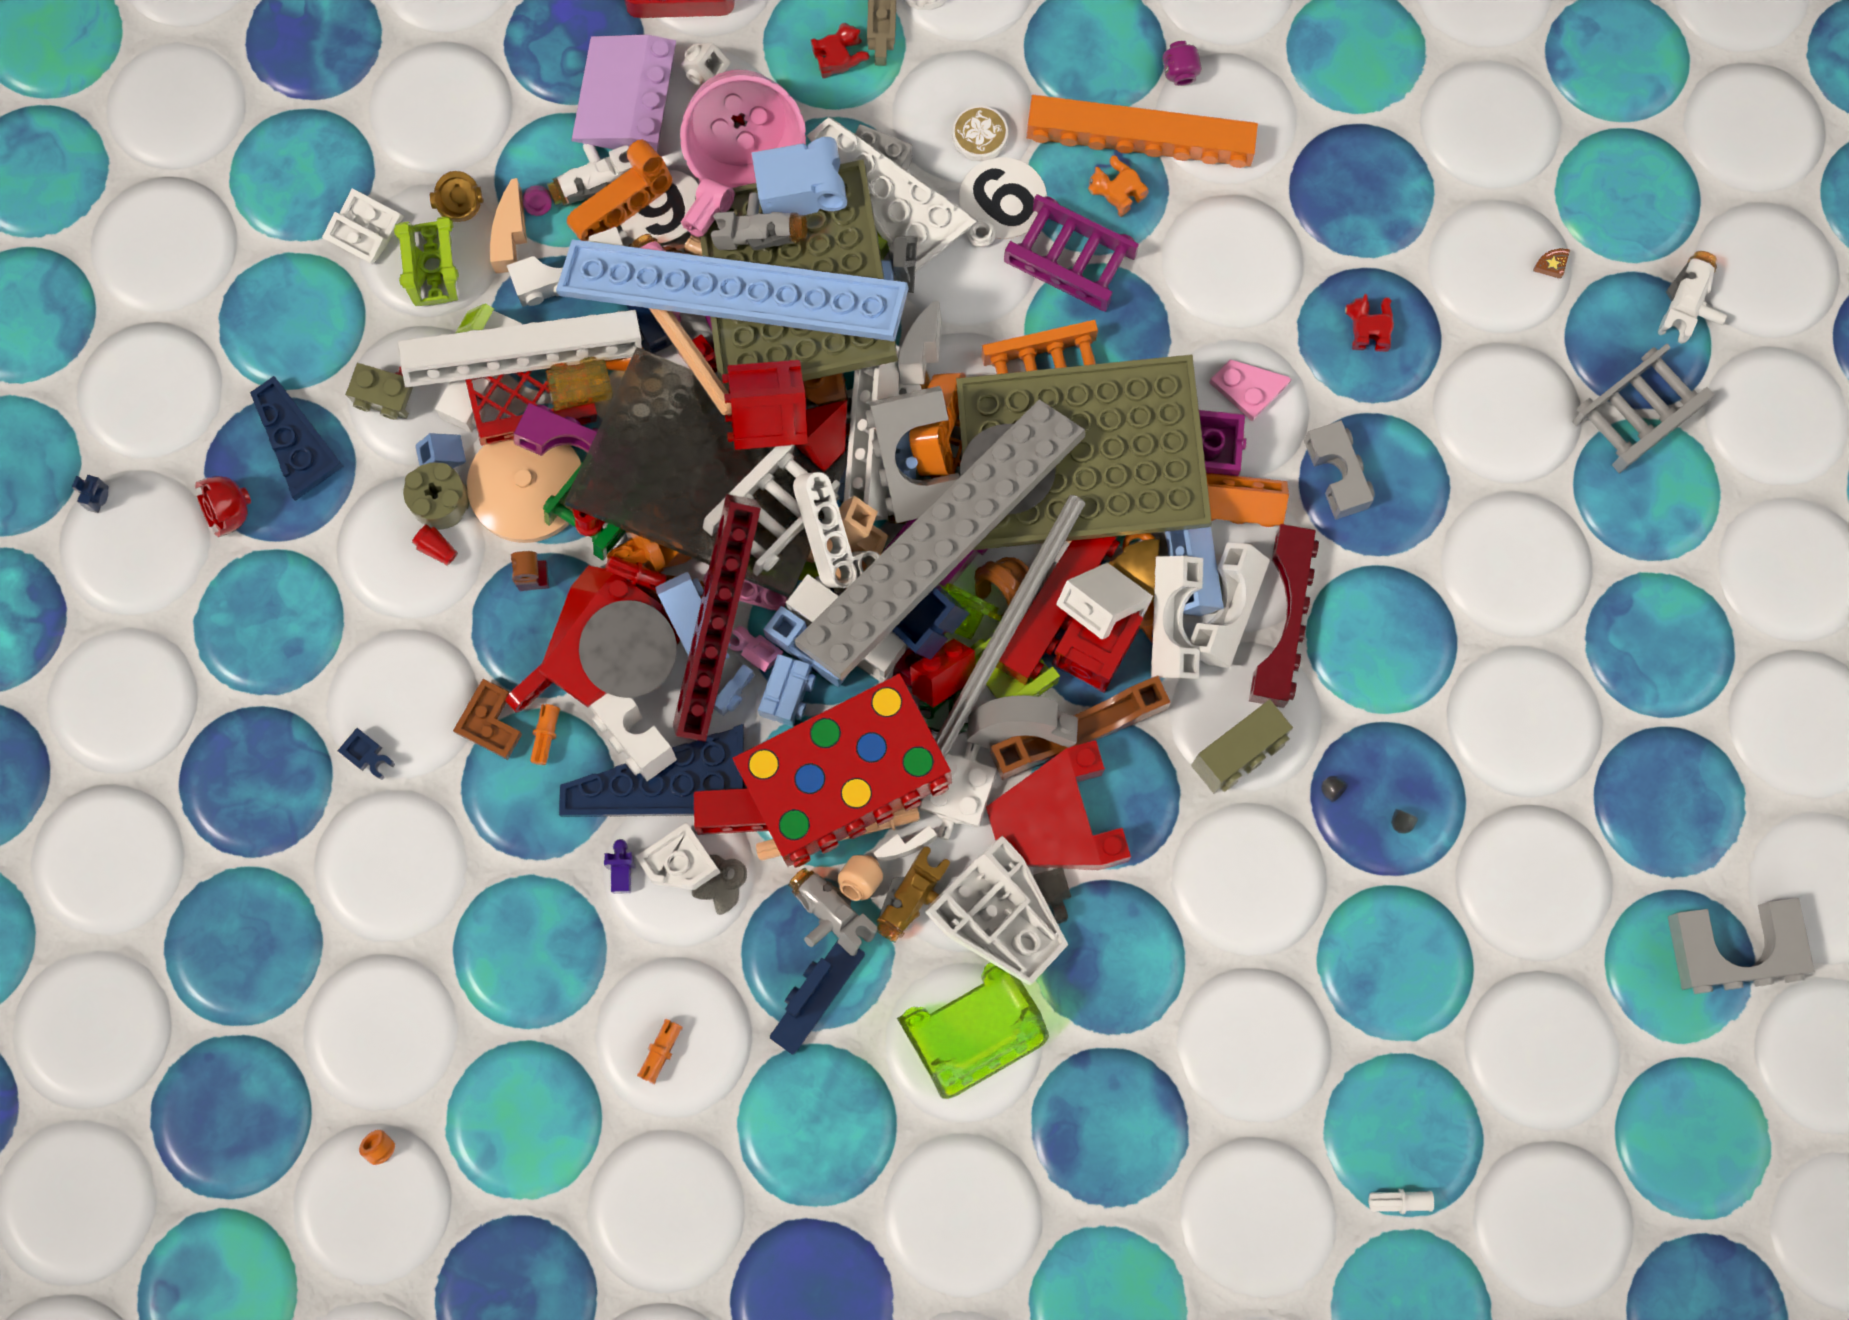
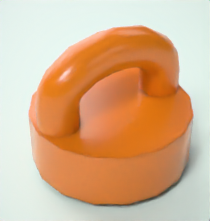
[359,1130,395,1165]

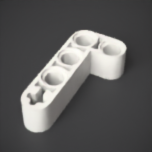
[793,472,880,588]

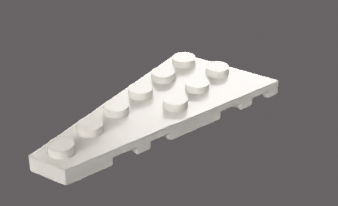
[807,117,978,272]

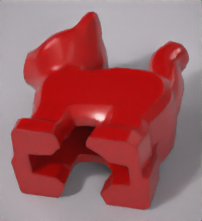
[811,23,869,79]
[1345,294,1394,352]

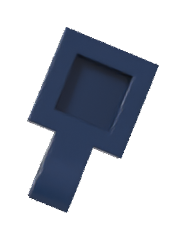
[72,474,109,513]

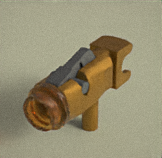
[876,846,950,943]

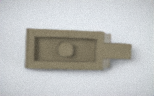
[867,0,896,66]

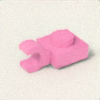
[729,626,783,672]

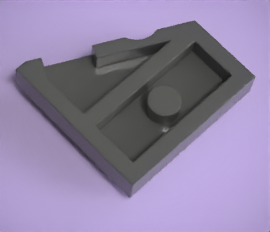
[889,236,918,293]

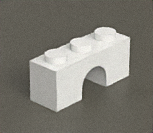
[590,693,677,781]

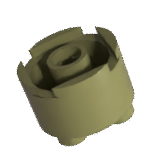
[403,463,470,530]

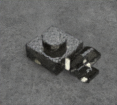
[1033,867,1071,924]

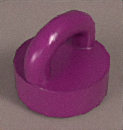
[523,185,552,216]

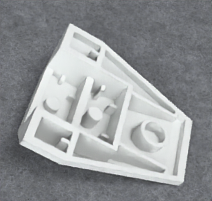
[925,836,1068,986]

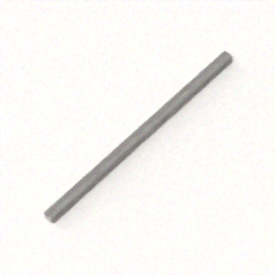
[935,495,1085,758]

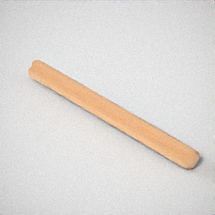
[649,308,732,416]

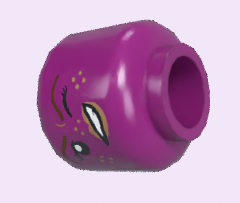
[1162,41,1202,86]

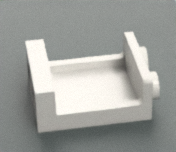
[1056,563,1153,639]

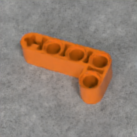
[566,139,673,241]
[909,373,966,476]

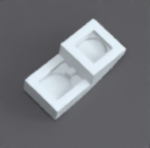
[873,825,937,862]

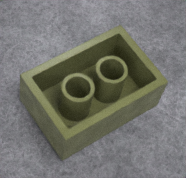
[1191,699,1293,794]

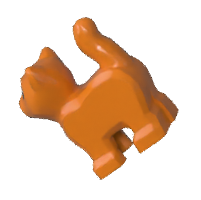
[1088,155,1149,217]

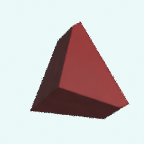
[795,400,847,472]

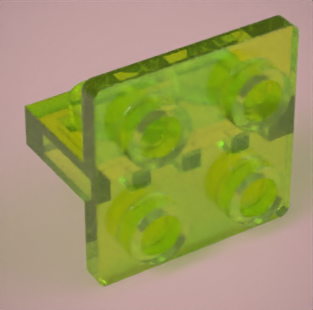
[939,582,1003,640]

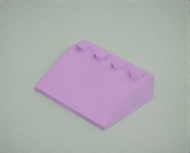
[572,35,676,152]

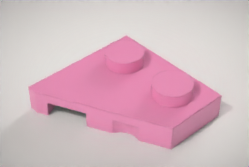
[1209,359,1291,421]

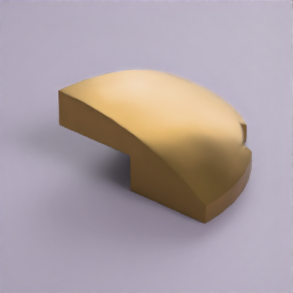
[1109,539,1160,601]

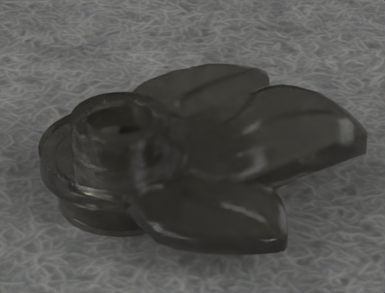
[691,854,747,915]

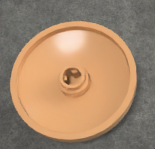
[467,439,586,543]

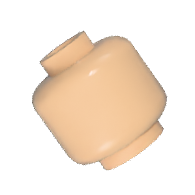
[838,855,883,901]

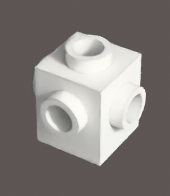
[679,43,731,85]

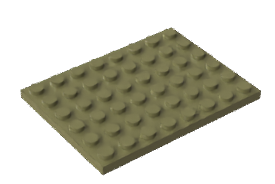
[695,159,898,393]
[956,354,1212,550]

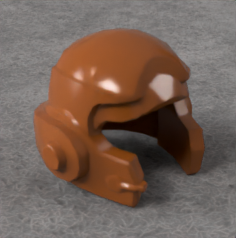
[974,557,1029,620]

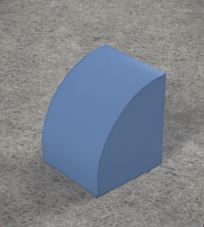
[415,433,466,468]

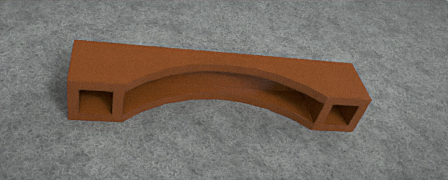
[990,675,1171,780]

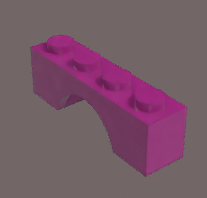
[514,403,640,492]

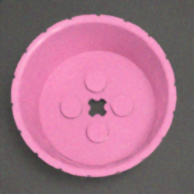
[680,70,806,188]

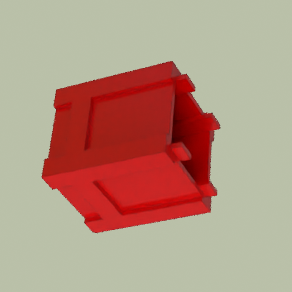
[722,360,808,450]
[1052,611,1143,693]

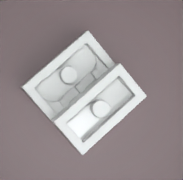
[322,188,404,264]

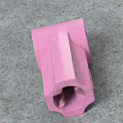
[681,178,735,238]

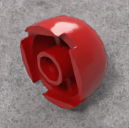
[195,476,251,537]

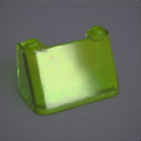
[897,962,1049,1099]

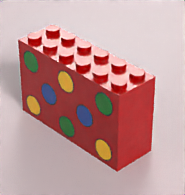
[732,673,952,868]

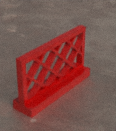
[465,364,597,446]

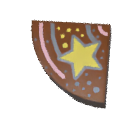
[1533,248,1570,279]

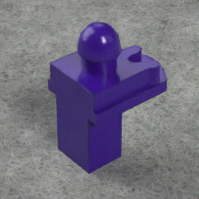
[604,839,636,894]

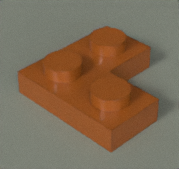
[453,679,522,760]

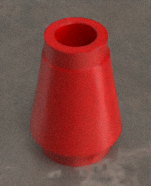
[412,524,458,566]

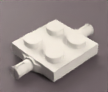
[920,742,998,840]

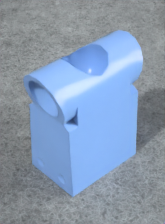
[752,137,847,218]

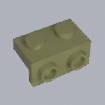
[345,362,413,420]

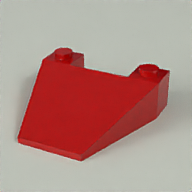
[986,740,1131,870]

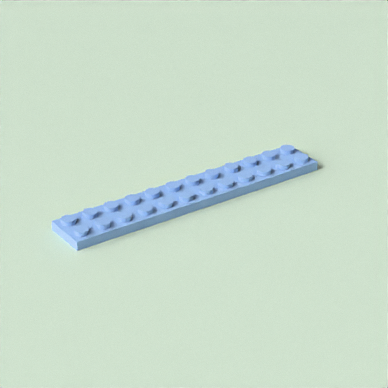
[556,239,909,341]

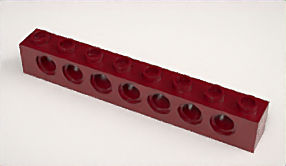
[673,494,761,741]

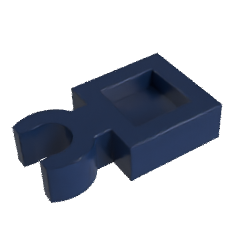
[337,728,395,780]

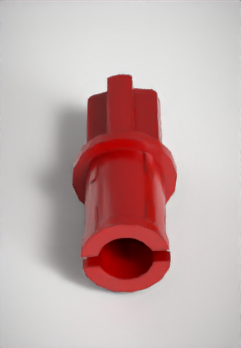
[605,556,666,592]

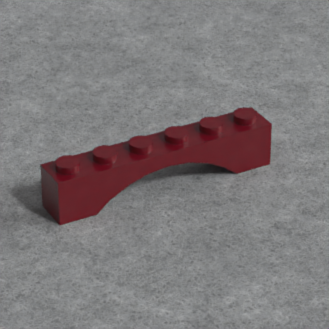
[1249,524,1319,708]

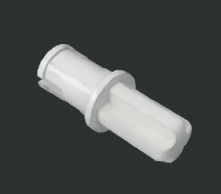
[1368,1189,1434,1214]

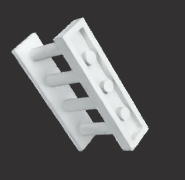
[703,445,841,576]

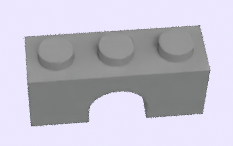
[1304,420,1375,520]

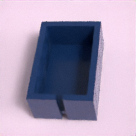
[892,584,970,660]

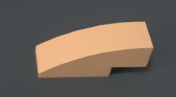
[490,178,527,273]

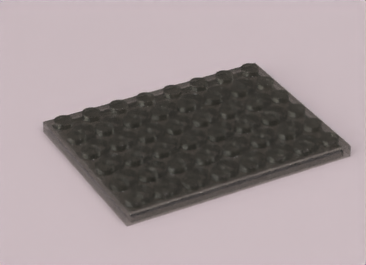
[565,347,849,598]

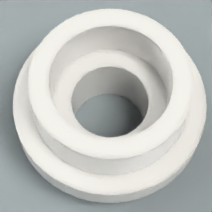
[967,218,996,247]

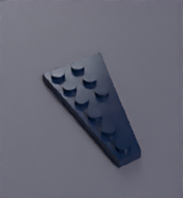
[559,724,744,817]

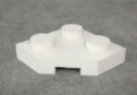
[635,822,721,890]

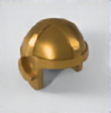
[430,171,484,222]

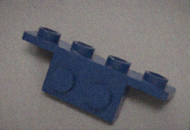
[770,939,865,1055]

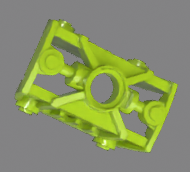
[394,216,459,306]

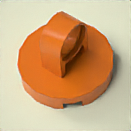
[607,518,666,573]

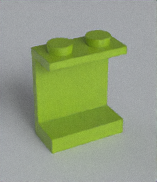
[970,623,1060,699]

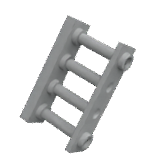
[1572,344,1715,474]

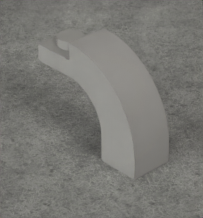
[967,696,1078,749]

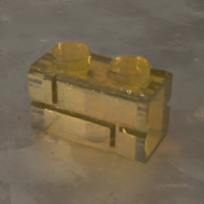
[546,357,613,411]

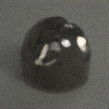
[1321,776,1348,803]
[1391,809,1418,834]

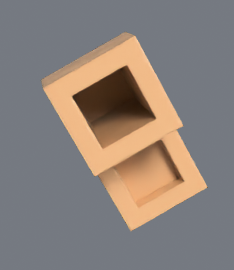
[839,496,888,555]

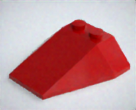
[539,565,681,707]

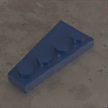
[250,376,344,501]

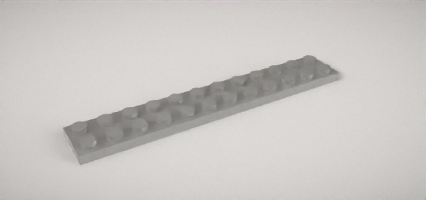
[795,400,1085,681]

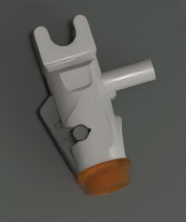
[711,193,807,250]
[788,868,877,956]

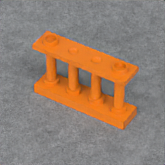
[981,320,1098,374]

